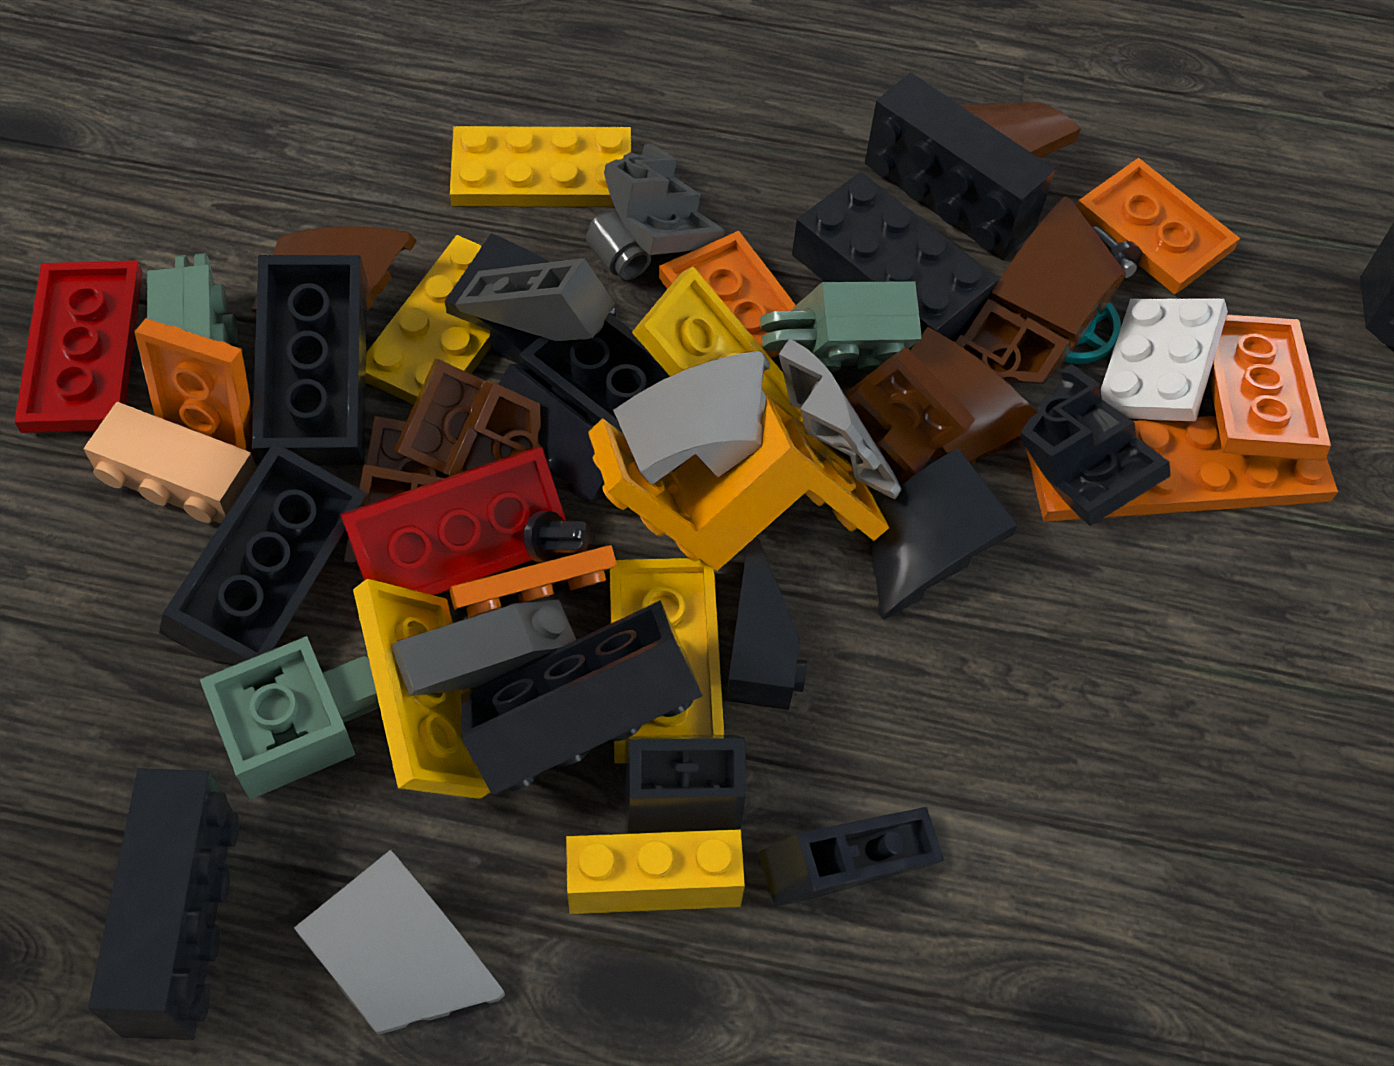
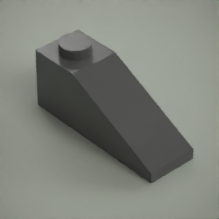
[455,258,615,341]
[391,599,576,696]

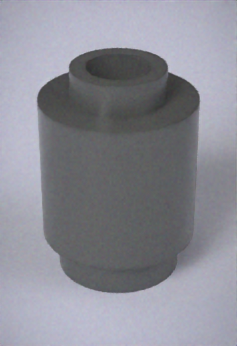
[586,211,651,280]

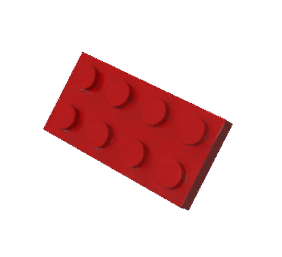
[14,261,143,433]
[340,446,566,595]

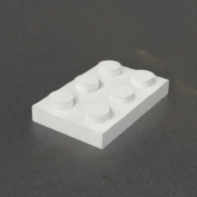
[1101,299,1228,421]

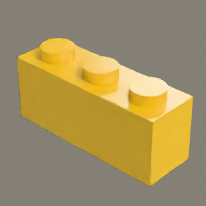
[566,830,745,914]

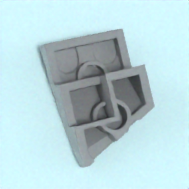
[779,339,901,499]
[613,351,770,484]
[294,850,505,1035]

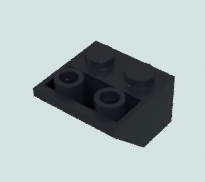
[625,735,746,834]

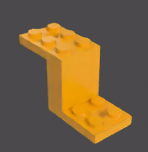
[588,390,889,571]

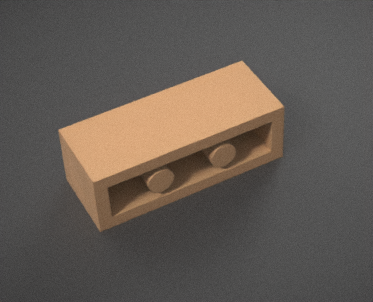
[83,402,257,523]

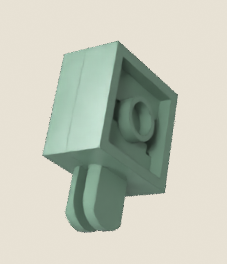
[147,253,238,344]
[760,282,922,373]
[199,636,380,800]

